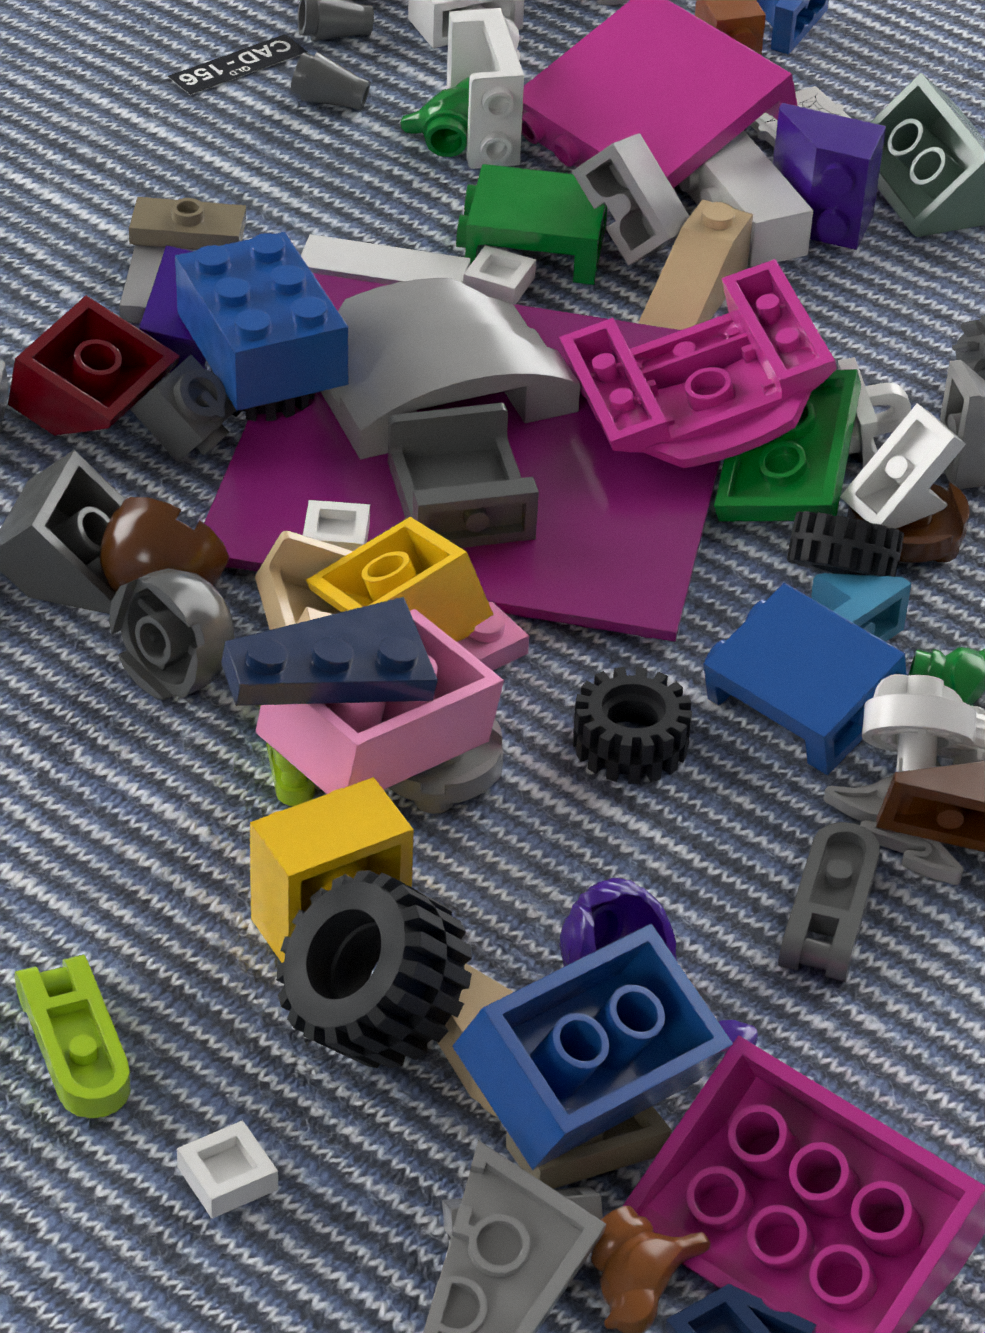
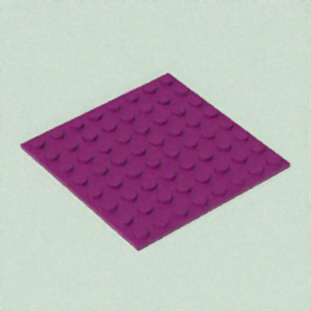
[204,273,721,642]

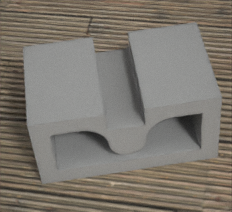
[572,133,690,266]

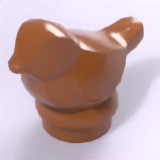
[591,1206,711,1333]

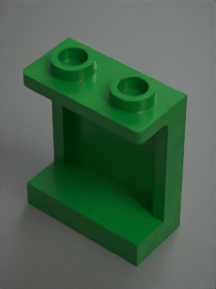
[456,164,608,285]

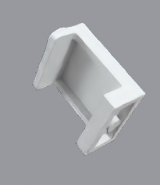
[447,8,524,169]

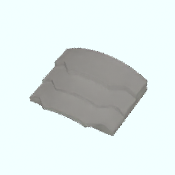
[321,278,580,459]

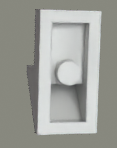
[840,403,966,529]

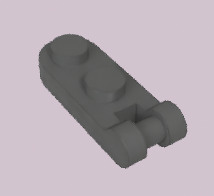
[778,822,880,982]

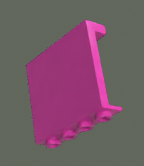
[521,0,798,189]

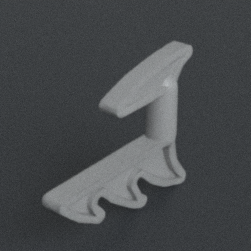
[823,761,963,885]

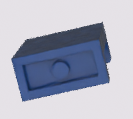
[703,583,906,776]

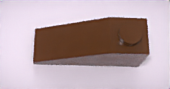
[876,761,985,852]

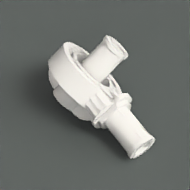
[862,674,985,772]

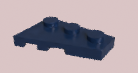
[221,597,438,706]

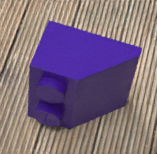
[773,103,886,250]

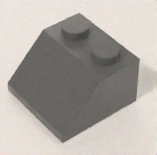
[0,450,125,614]

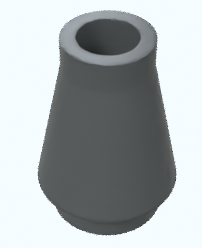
[297,0,374,41]
[291,52,371,111]

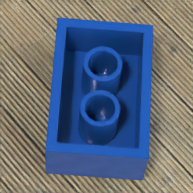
[175,232,349,411]
[452,924,733,1170]

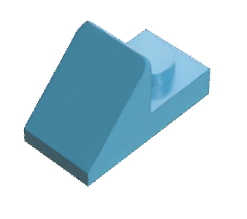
[811,573,912,642]

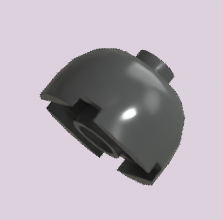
[109,569,235,700]

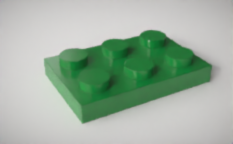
[714,369,861,521]

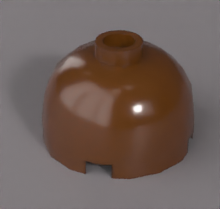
[100,497,229,592]

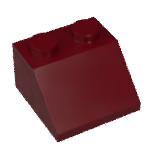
[8,295,180,436]

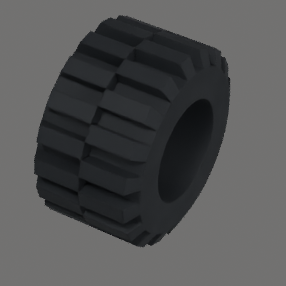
[276,870,472,1068]

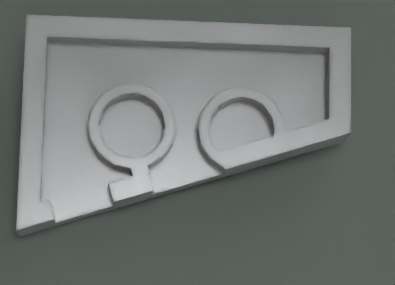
[423,1140,606,1333]

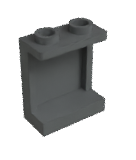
[388,403,539,548]

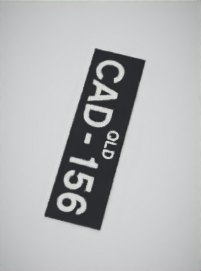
[168,34,308,95]

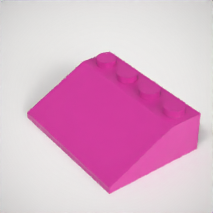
[622,1035,985,1333]

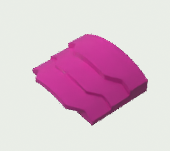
[559,259,837,468]

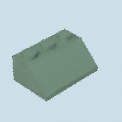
[870,73,985,237]

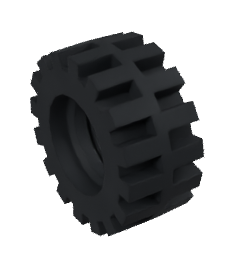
[787,511,904,577]

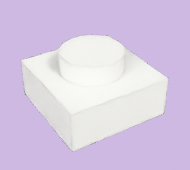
[463,245,536,304]
[303,500,370,551]
[177,1120,278,1219]

